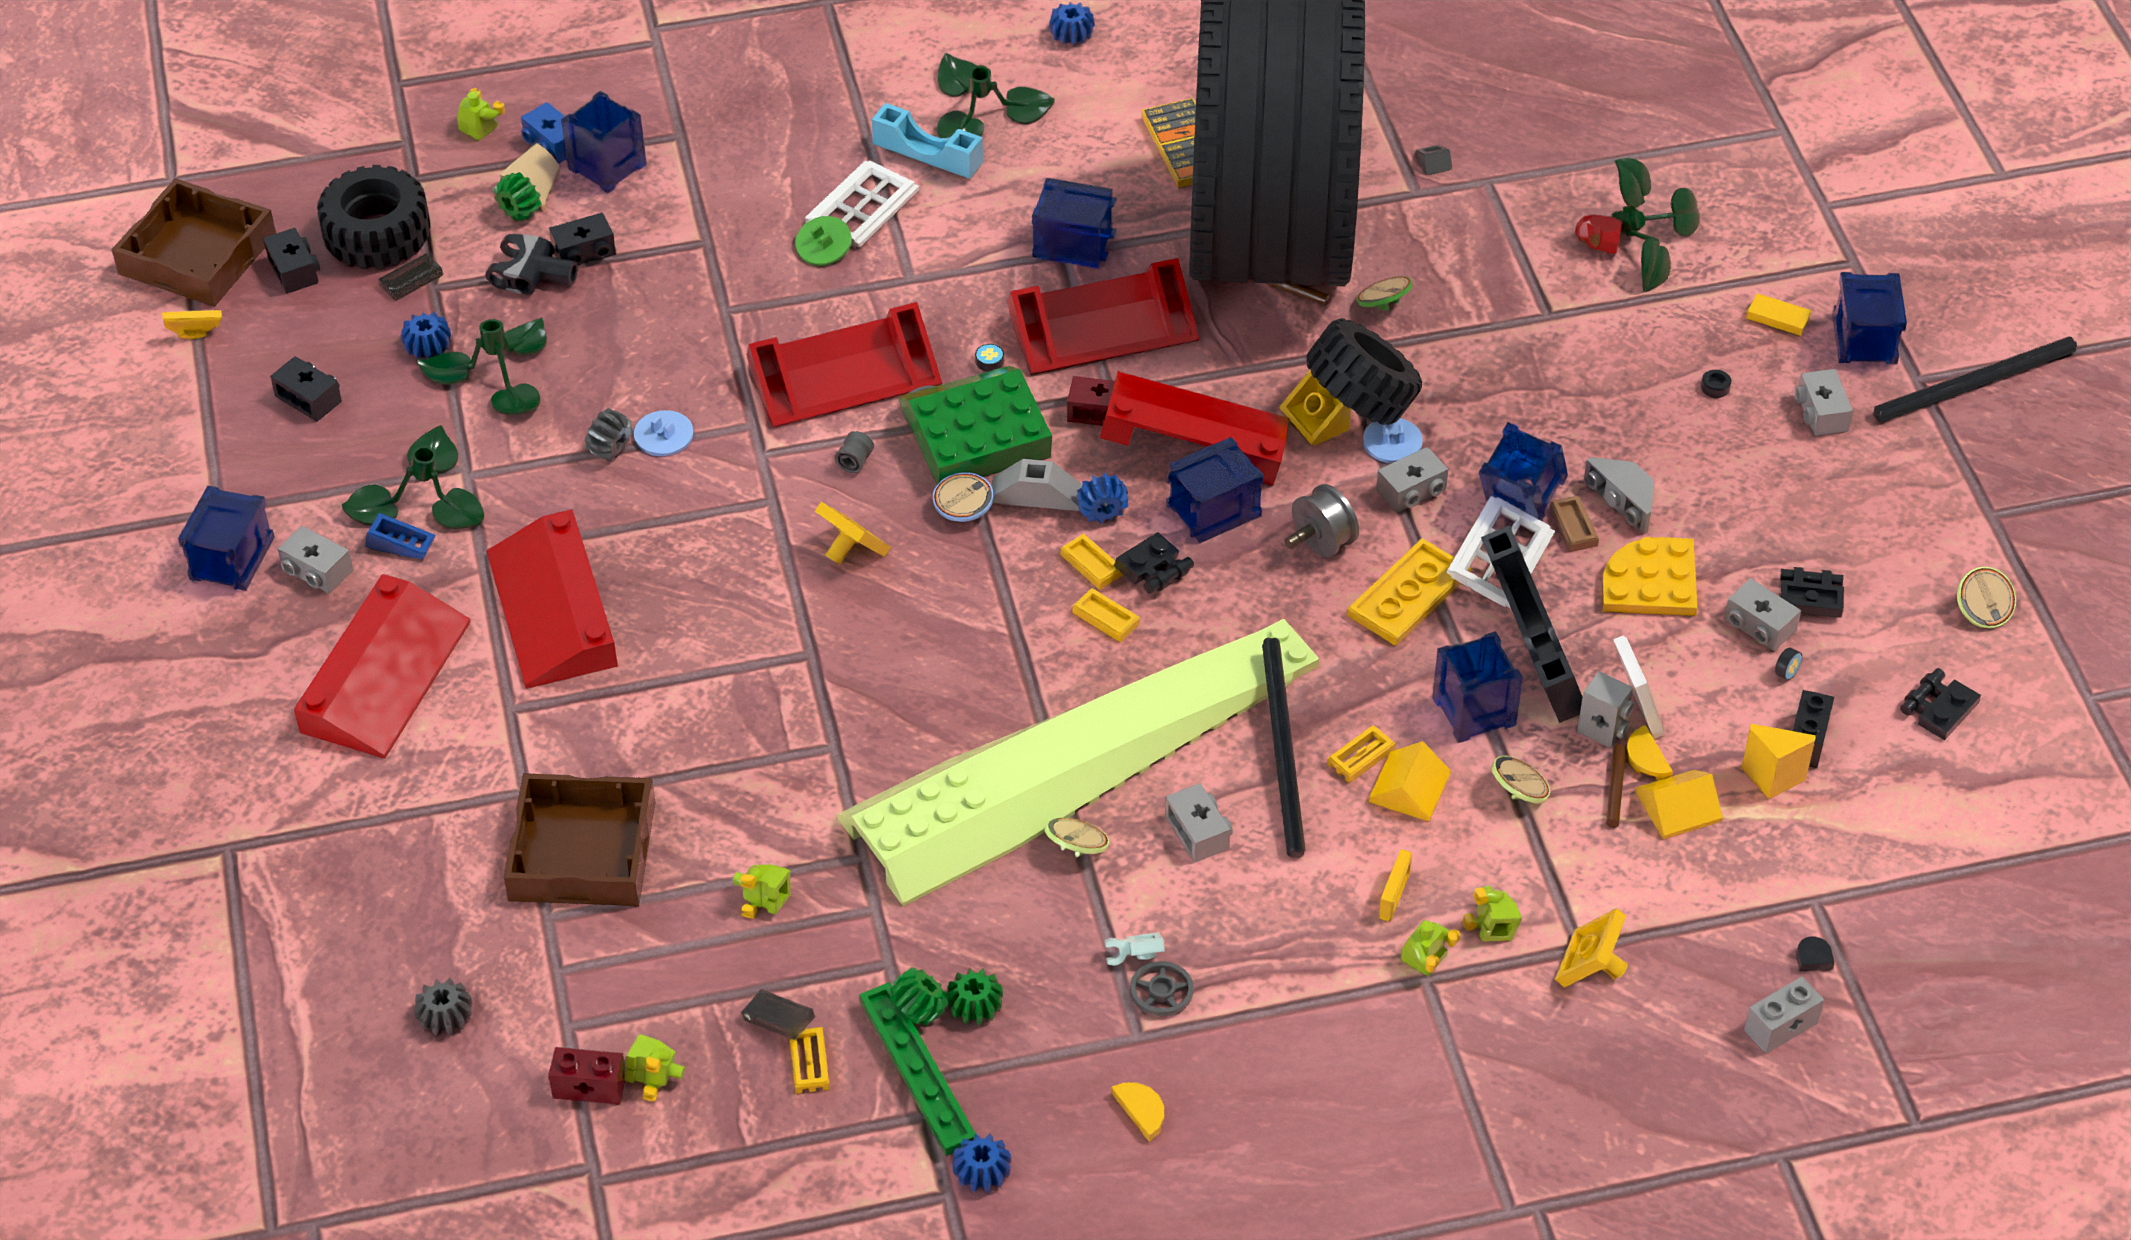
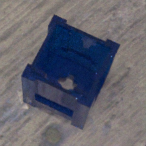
[561,90,647,193]
[1032,177,1117,269]
[1832,272,1907,364]
[1479,422,1568,521]
[1166,437,1264,544]
[178,485,275,591]
[1432,631,1523,743]

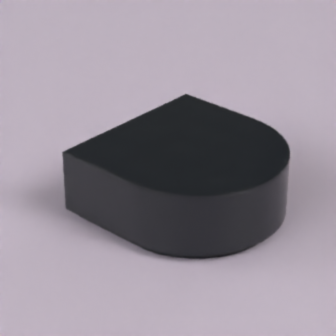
[1796,936,1835,971]

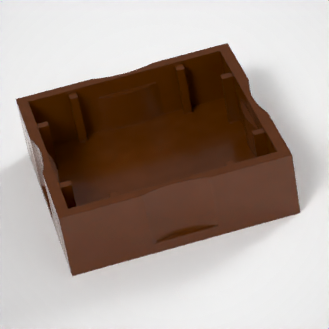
[111,178,276,307]
[503,773,656,906]

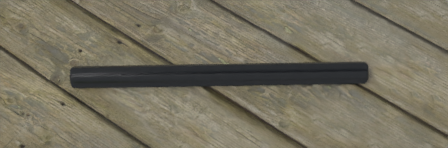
[1873,336,2077,422]
[1262,637,1306,858]

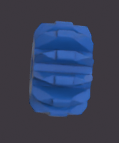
[1049,2,1095,46]
[401,311,451,359]
[1077,472,1129,524]
[952,1133,1011,1193]

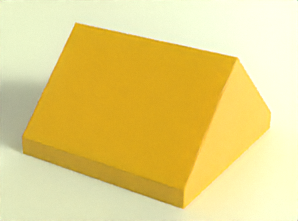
[1279,370,1351,446]
[1741,723,1816,799]
[1368,741,1451,822]
[1635,770,1723,840]

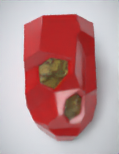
[1575,214,1622,254]

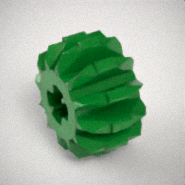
[493,172,542,222]
[890,967,948,1026]
[946,967,1003,1026]

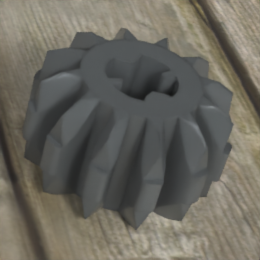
[585,408,633,461]
[414,978,472,1037]

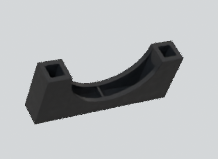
[1481,525,1583,723]

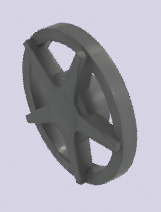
[1130,961,1194,1016]

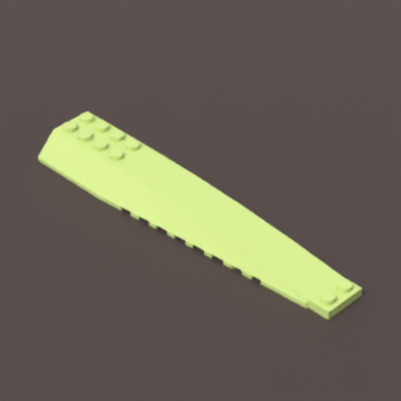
[837,619,1319,907]

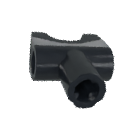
[485,234,578,295]

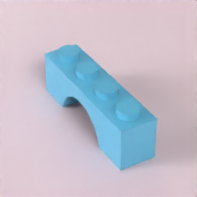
[872,103,983,179]

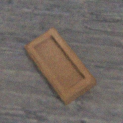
[1549,496,1599,552]

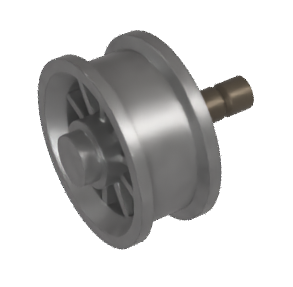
[1284,484,1359,558]

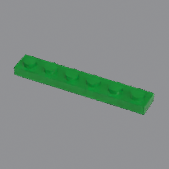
[859,982,975,1156]

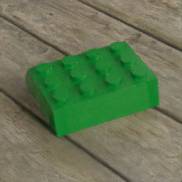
[898,366,1052,485]

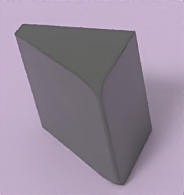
[1414,145,1452,175]

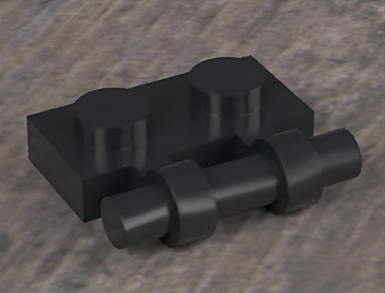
[1114,532,1194,594]
[1779,567,1844,618]
[1900,668,1981,740]

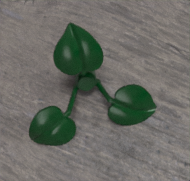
[937,53,1055,138]
[1611,158,1700,291]
[418,317,547,415]
[342,425,484,529]

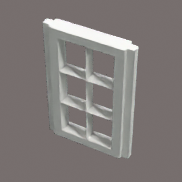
[805,161,919,248]
[1446,496,1555,608]

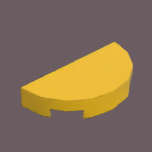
[162,310,222,339]
[1626,725,1673,780]
[1111,1083,1164,1142]

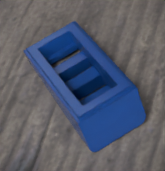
[365,513,435,560]

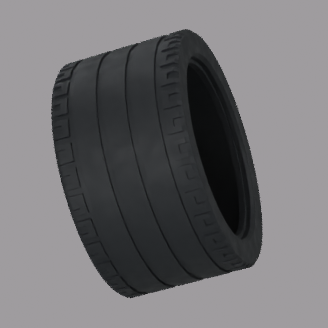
[1189,0,1365,286]

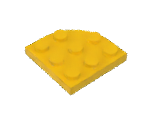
[1602,537,1698,616]

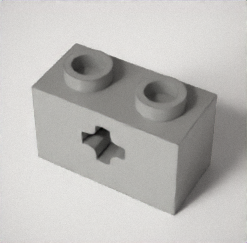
[1795,369,1853,436]
[1376,447,1448,513]
[278,526,353,594]
[1724,578,1801,651]
[1577,671,1634,748]
[1165,783,1233,863]
[1744,977,1824,1054]

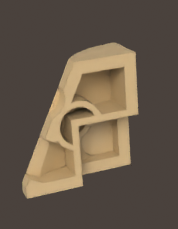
[500,143,560,212]

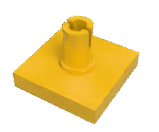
[815,501,891,565]
[1555,908,1628,987]

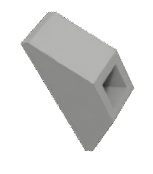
[1584,457,1654,535]
[991,459,1082,511]

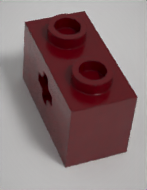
[1067,376,1115,426]
[548,1047,626,1105]

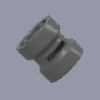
[835,431,874,473]

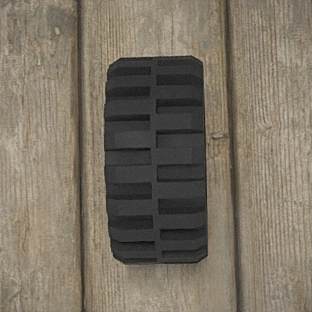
[317,165,431,269]
[1306,318,1422,425]

